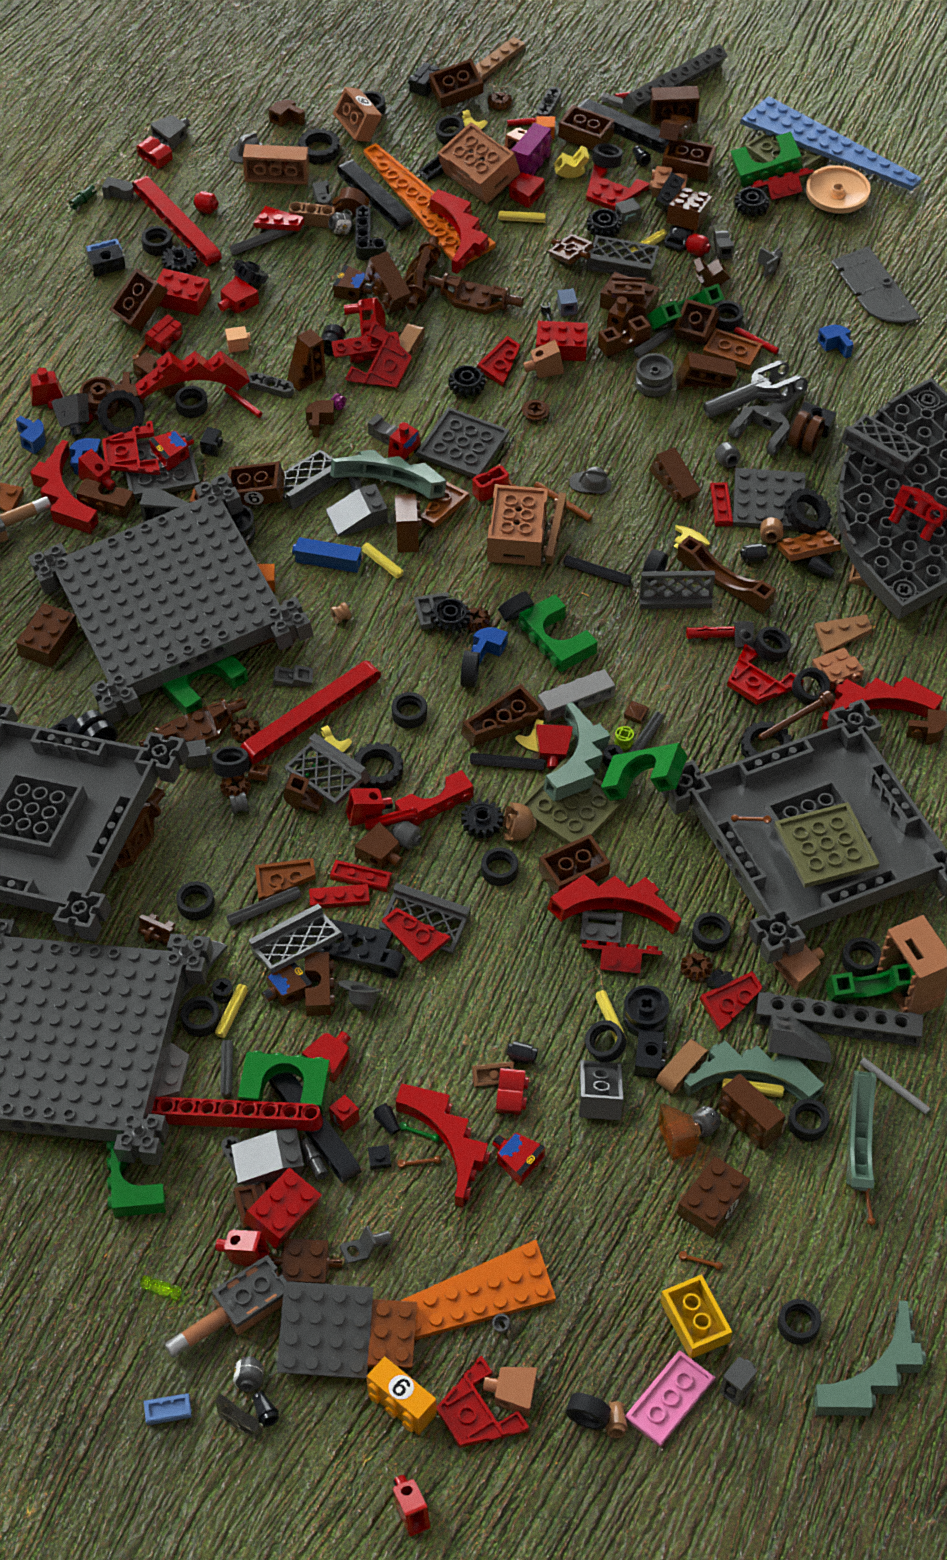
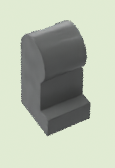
[102,176,134,201]
[312,181,331,206]
[714,230,734,259]
[368,413,398,445]

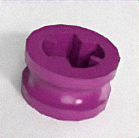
[331,393,347,411]

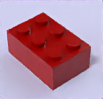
[157,269,211,316]
[536,321,588,361]
[244,1167,322,1249]

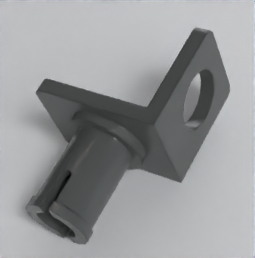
[757,248,783,277]
[733,621,754,647]
[340,1226,391,1264]

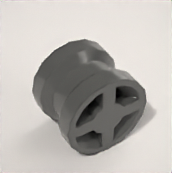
[229,792,249,814]

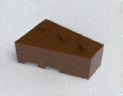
[287,329,326,392]
[649,447,700,506]
[395,494,422,553]

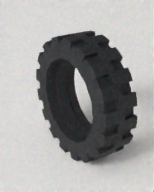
[298,128,340,165]
[97,390,145,436]
[783,488,832,534]
[741,721,792,759]
[353,742,403,791]

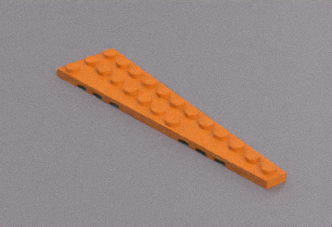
[364,143,496,264]
[400,1240,556,1341]

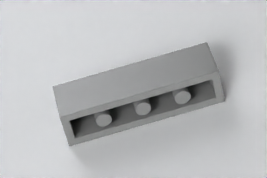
[538,669,615,722]

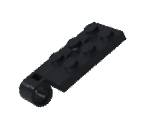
[314,919,406,978]

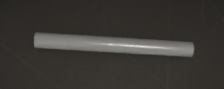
[860,1057,931,1115]

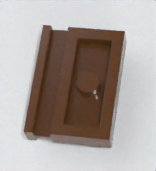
[611,276,645,299]
[233,1182,266,1230]

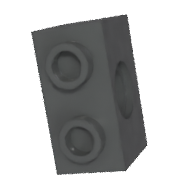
[719,1356,758,1407]

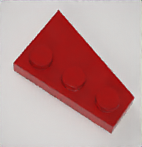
[253,206,305,231]
[476,336,520,387]
[381,908,451,964]
[699,971,763,1033]

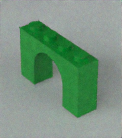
[731,131,803,187]
[647,284,724,330]
[518,594,598,672]
[161,655,248,715]
[601,743,688,801]
[825,963,915,1003]
[238,1051,331,1115]
[107,1141,166,1217]

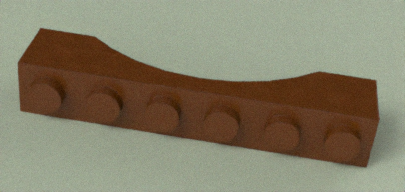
[677,535,776,613]

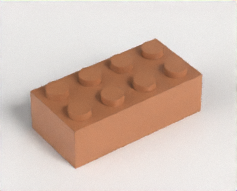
[243,144,310,185]

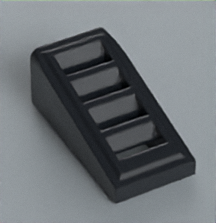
[418,155,444,181]

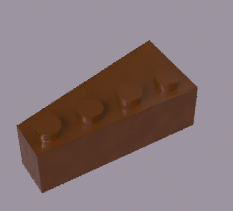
[461,684,545,747]

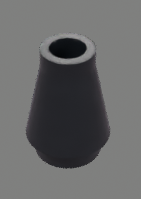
[632,146,651,166]
[807,556,835,578]
[373,1103,401,1136]
[252,1391,279,1427]

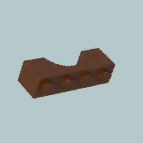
[659,114,694,141]

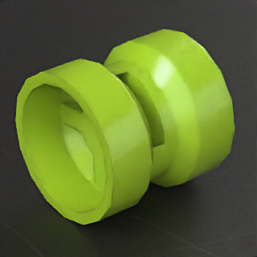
[614,726,634,752]

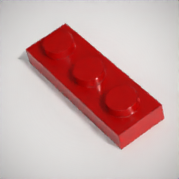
[309,884,370,909]

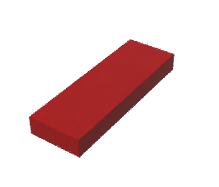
[710,482,733,527]
[330,860,392,892]

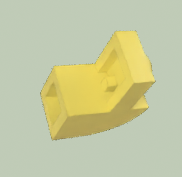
[553,146,589,178]

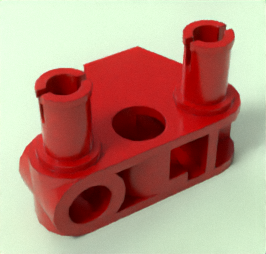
[344,297,386,339]
[888,485,947,541]

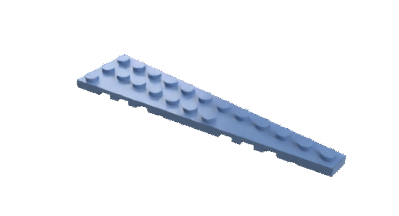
[740,96,922,191]

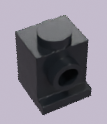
[200,427,223,457]

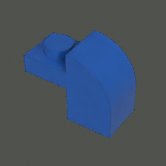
[817,325,854,358]
[16,415,46,454]
[69,438,103,475]
[471,627,508,665]

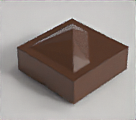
[624,701,649,724]
[248,763,272,781]

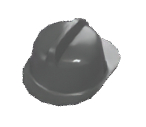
[229,133,263,163]
[569,467,611,494]
[338,980,383,1011]

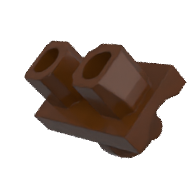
[137,913,175,945]

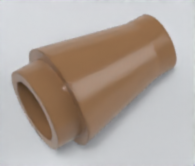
[605,1401,628,1438]

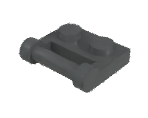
[580,910,623,947]

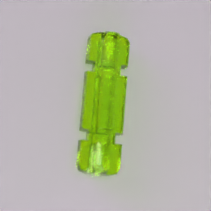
[140,1275,182,1299]

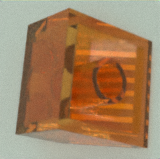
[657,1104,701,1160]

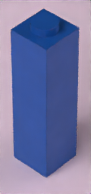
[292,537,362,573]

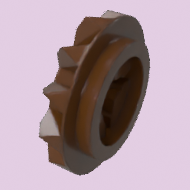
[488,91,512,110]
[522,400,549,422]
[466,606,490,631]
[230,715,260,742]
[220,774,251,798]
[680,951,713,981]

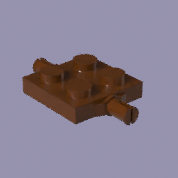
[548,234,594,265]
[269,1238,343,1284]

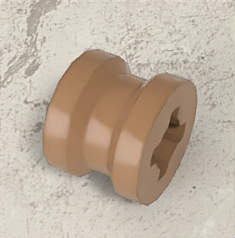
[330,602,351,624]

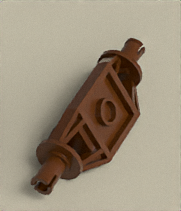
[404,236,441,310]
[427,273,524,315]
[139,697,247,747]
[110,788,165,872]

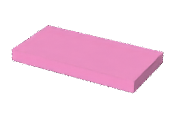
[625,1350,715,1447]

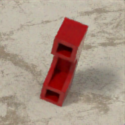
[395,770,473,826]

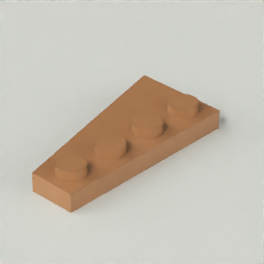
[543,492,567,564]

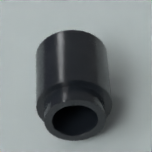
[740,543,768,563]
[506,1040,538,1065]

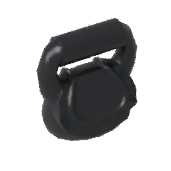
[664,225,691,251]

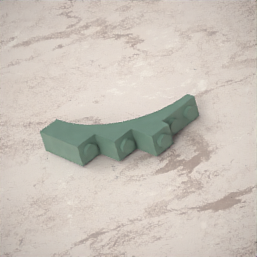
[330,450,446,499]
[543,702,610,801]
[683,1040,824,1101]
[846,1071,876,1191]
[814,1301,926,1416]

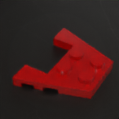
[586,164,650,211]
[345,320,413,388]
[102,421,160,475]
[727,644,804,705]
[436,1356,529,1448]

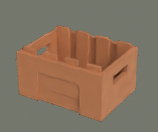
[437,122,520,204]
[487,484,548,566]
[876,915,947,1015]

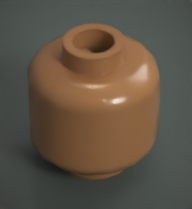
[760,517,783,544]

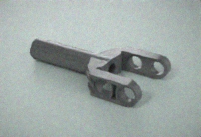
[703,360,808,418]
[728,380,808,456]

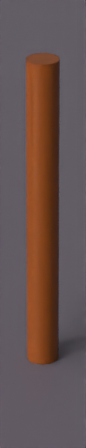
[534,481,592,522]

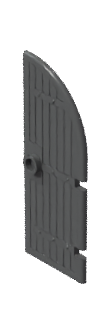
[831,246,920,323]

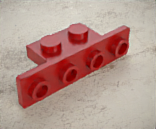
[751,168,814,201]
[332,332,400,363]
[582,940,663,973]

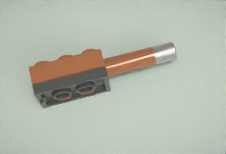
[164,1255,286,1358]

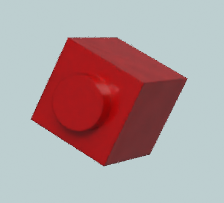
[329,1095,360,1132]

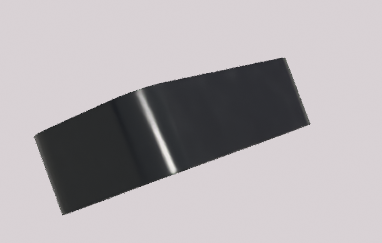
[355,205,387,261]

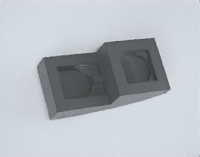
[273,665,313,687]

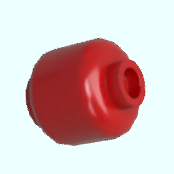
[194,191,219,214]
[685,233,711,257]

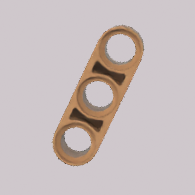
[289,202,335,227]
[399,323,425,357]
[656,1039,709,1094]

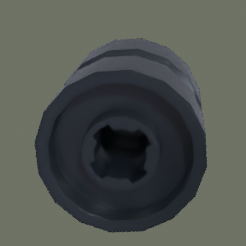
[321,324,346,356]

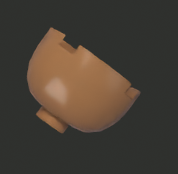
[503,802,536,842]

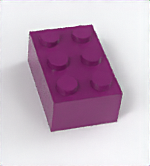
[511,123,552,175]

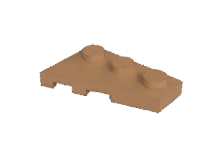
[814,615,872,655]

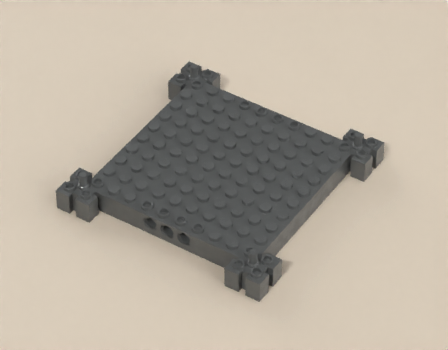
[28,473,314,724]
[661,699,947,965]
[0,703,190,941]
[0,919,214,1166]

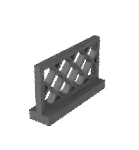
[587,235,659,281]
[841,414,925,475]
[283,449,345,510]
[639,571,715,609]
[284,733,371,806]
[379,883,471,955]
[248,904,343,974]

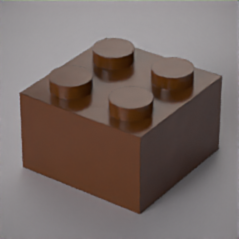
[674,299,720,345]

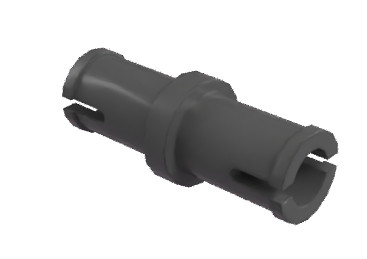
[299,1138,329,1180]

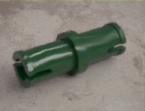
[69,184,97,210]

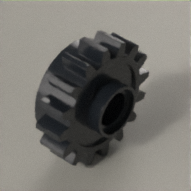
[734,187,769,217]
[587,209,622,237]
[161,245,198,274]
[232,259,268,286]
[448,365,486,398]
[430,598,470,635]
[461,799,503,839]

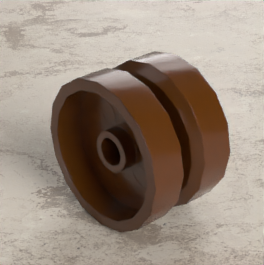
[80,376,120,420]
[788,410,825,454]

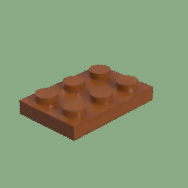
[703,328,762,370]
[777,530,841,561]
[367,1299,417,1370]

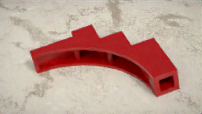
[430,189,489,274]
[135,351,250,399]
[30,440,99,534]
[821,676,944,730]
[548,874,682,935]
[396,1083,491,1207]

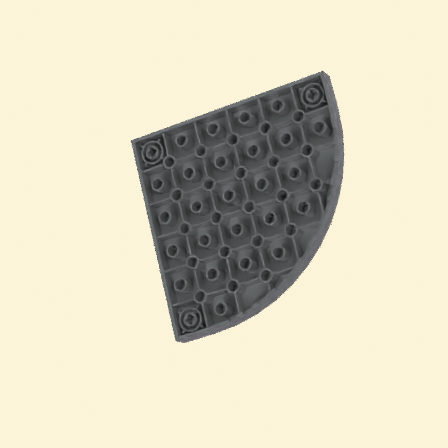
[836,378,947,619]

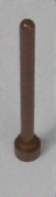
[758,690,835,741]

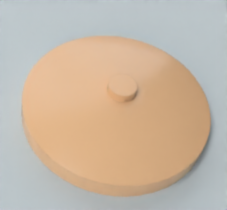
[806,165,871,213]

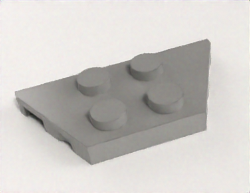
[156,1042,190,1097]

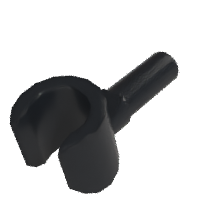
[541,302,552,321]

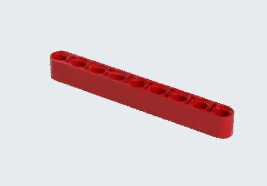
[132,176,222,266]
[240,660,381,764]
[152,1097,323,1131]

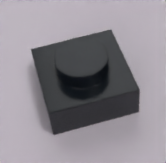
[705,969,733,988]
[368,1145,392,1170]

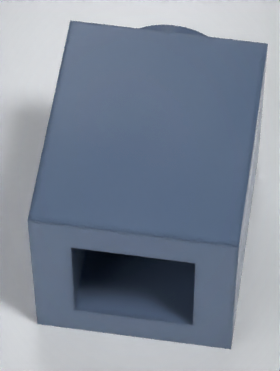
[557,289,578,316]

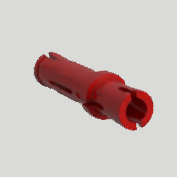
[686,625,735,640]

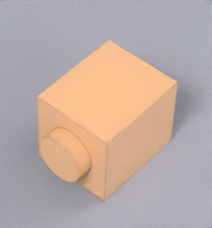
[225,326,251,353]

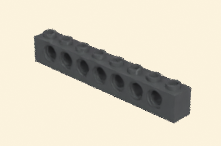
[623,43,728,115]
[755,992,923,1047]

